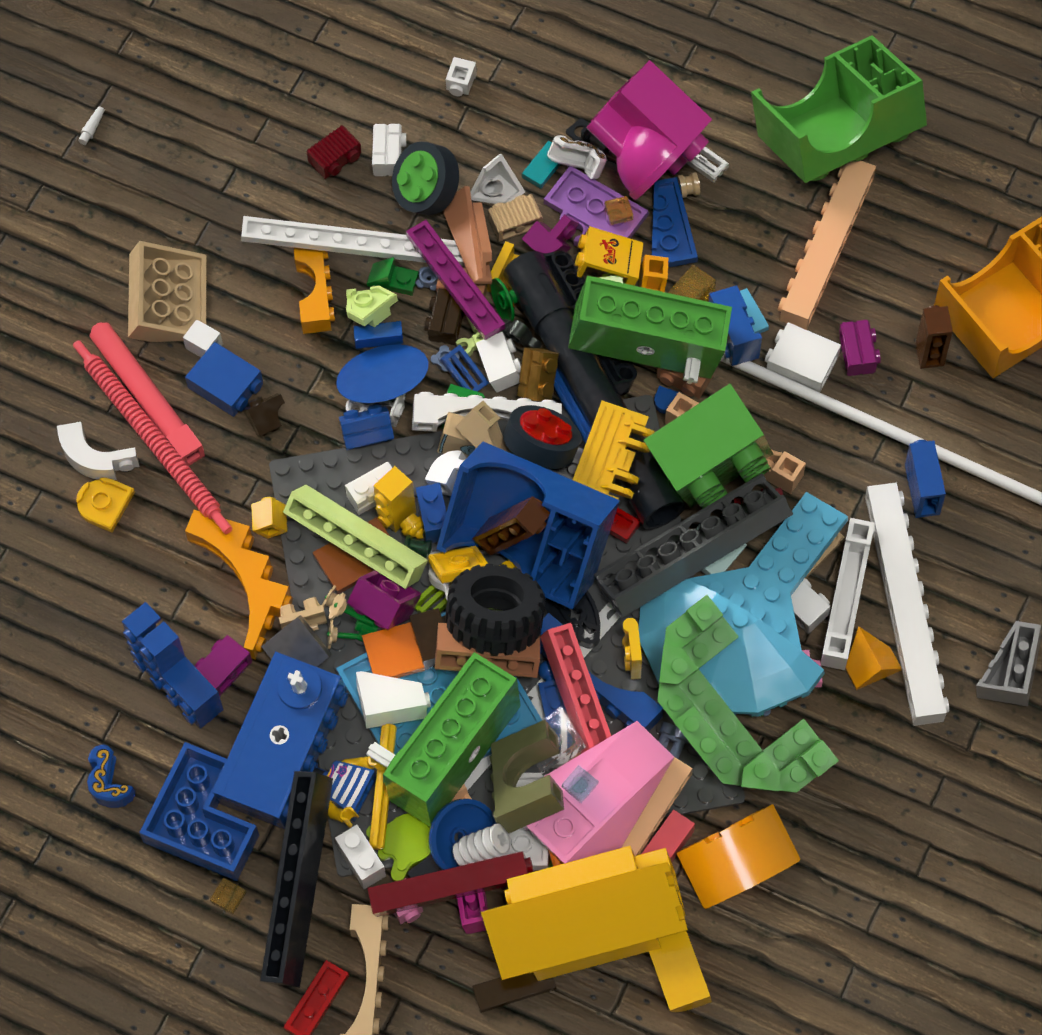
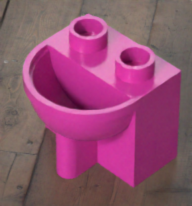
[586,60,712,200]

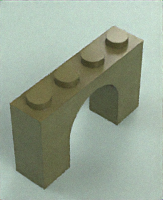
[490,720,564,833]

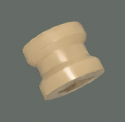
[677,172,700,198]

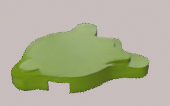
[366,813,431,882]

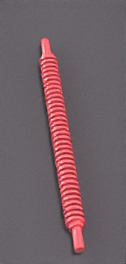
[73,340,232,534]

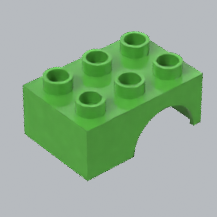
[751,35,927,183]
[644,384,773,509]

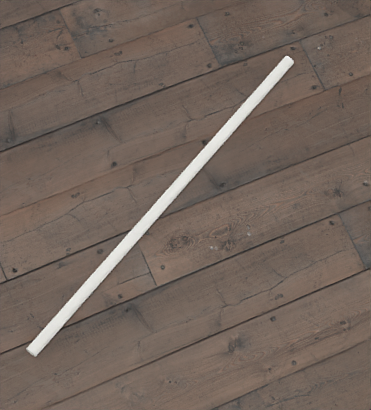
[720,355,1042,506]

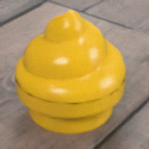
[399,513,424,539]

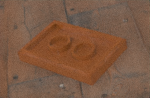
[312,517,389,595]

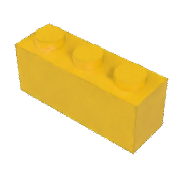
[373,466,416,533]

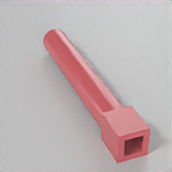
[90,322,205,466]

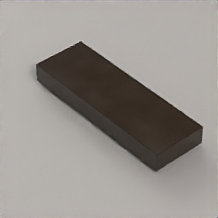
[472,973,556,1013]

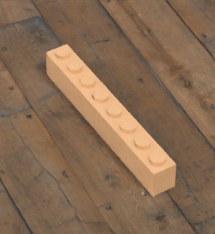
[778,160,876,330]

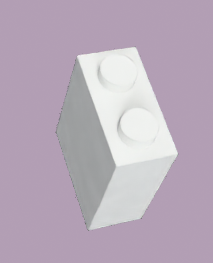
[765,322,841,392]

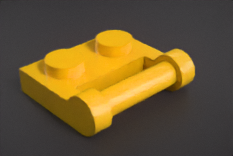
[622,618,642,680]

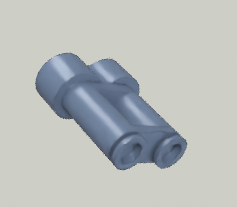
[658,722,688,759]

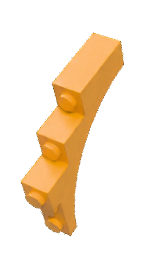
[185,510,293,660]

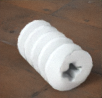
[453,823,511,866]

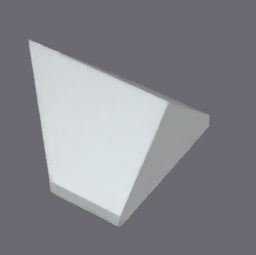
[470,154,525,204]

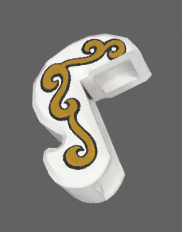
[547,135,607,180]

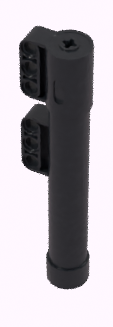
[503,250,685,529]

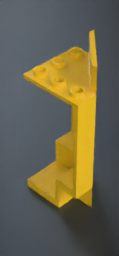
[481,846,688,981]

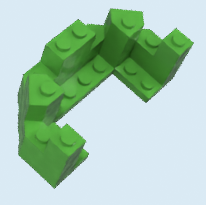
[657,595,839,793]

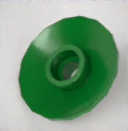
[491,278,517,322]

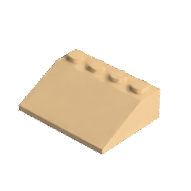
[128,241,206,342]

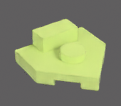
[346,286,398,327]

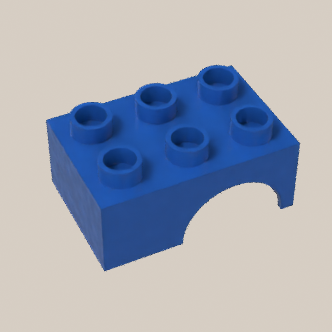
[436,441,620,609]

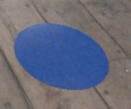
[336,344,428,403]

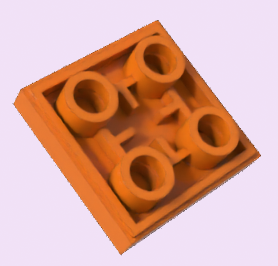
[362,622,425,678]

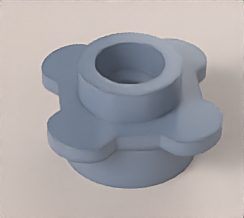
[416,266,438,291]
[431,345,460,372]

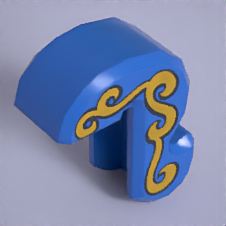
[87,745,136,808]

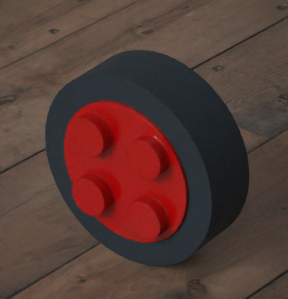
[503,405,581,469]

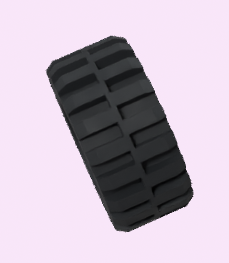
[445,564,546,656]

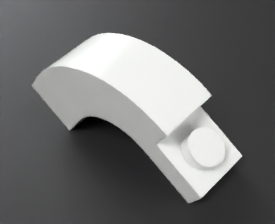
[57,422,140,480]

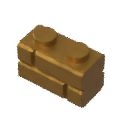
[517,348,559,401]

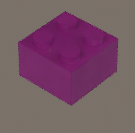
[347,570,422,629]

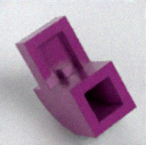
[522,214,579,254]

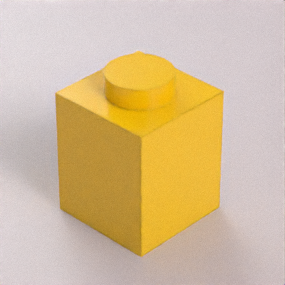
[251,497,287,539]

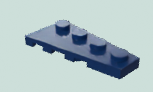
[652,177,698,267]

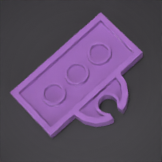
[544,166,648,246]

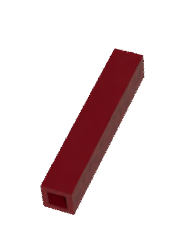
[368,851,534,917]

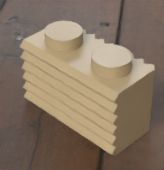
[488,194,543,242]

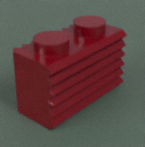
[306,125,362,179]

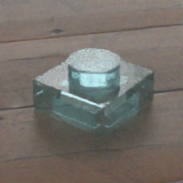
[561,765,599,803]

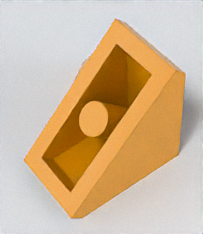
[845,626,902,690]

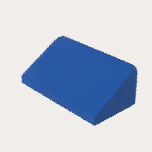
[353,321,404,349]

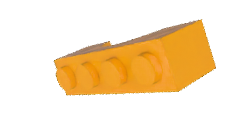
[293,247,335,334]
[639,255,669,292]

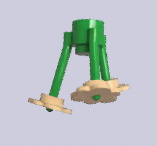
[322,585,378,649]

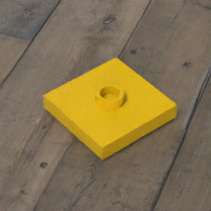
[428,546,488,584]

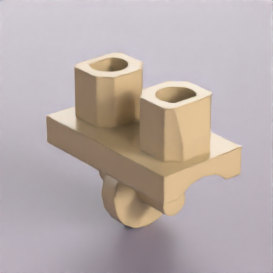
[279,597,327,631]

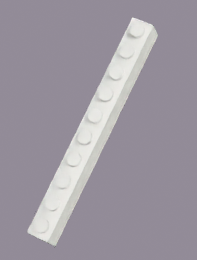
[865,482,949,726]

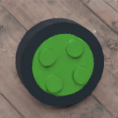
[392,141,459,215]

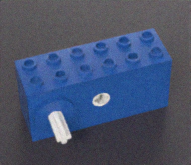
[213,651,349,829]

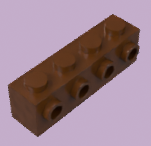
[472,496,550,555]

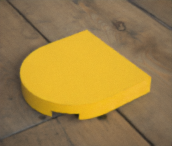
[76,477,135,533]

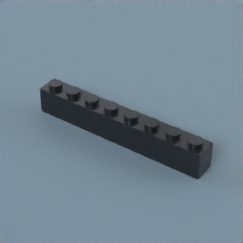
[260,771,333,988]

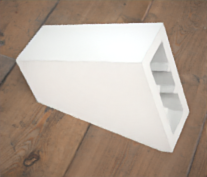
[356,671,431,729]

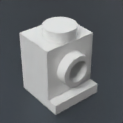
[446,57,477,96]

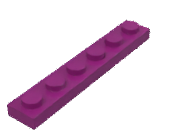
[406,220,505,340]

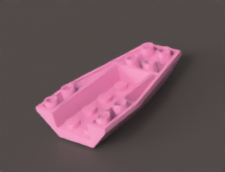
[523,721,674,864]

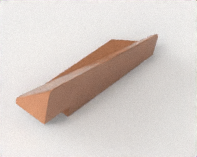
[443,186,492,284]

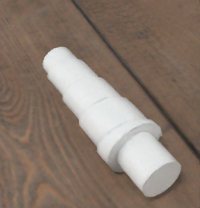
[78,107,105,145]

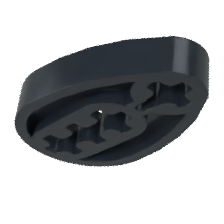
[545,590,600,649]

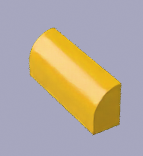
[649,931,712,1012]

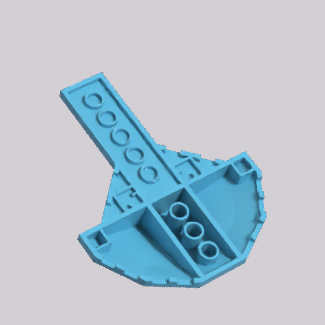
[639,492,848,717]

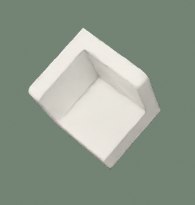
[183,320,223,357]

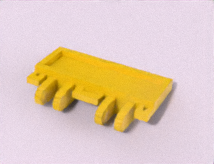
[572,400,655,500]

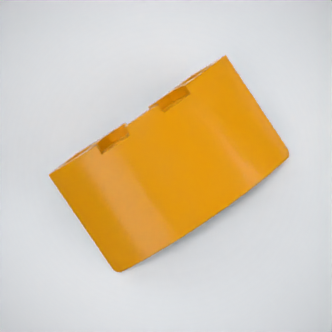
[676,804,800,909]

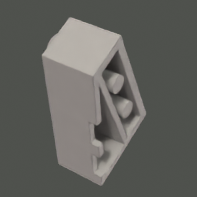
[976,621,1042,706]

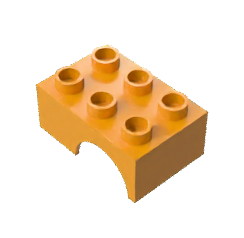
[934,216,1042,379]

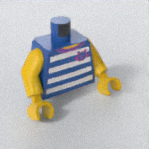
[313,756,384,828]

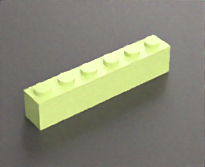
[283,485,428,589]

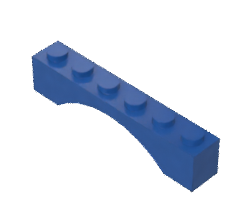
[540,613,663,732]

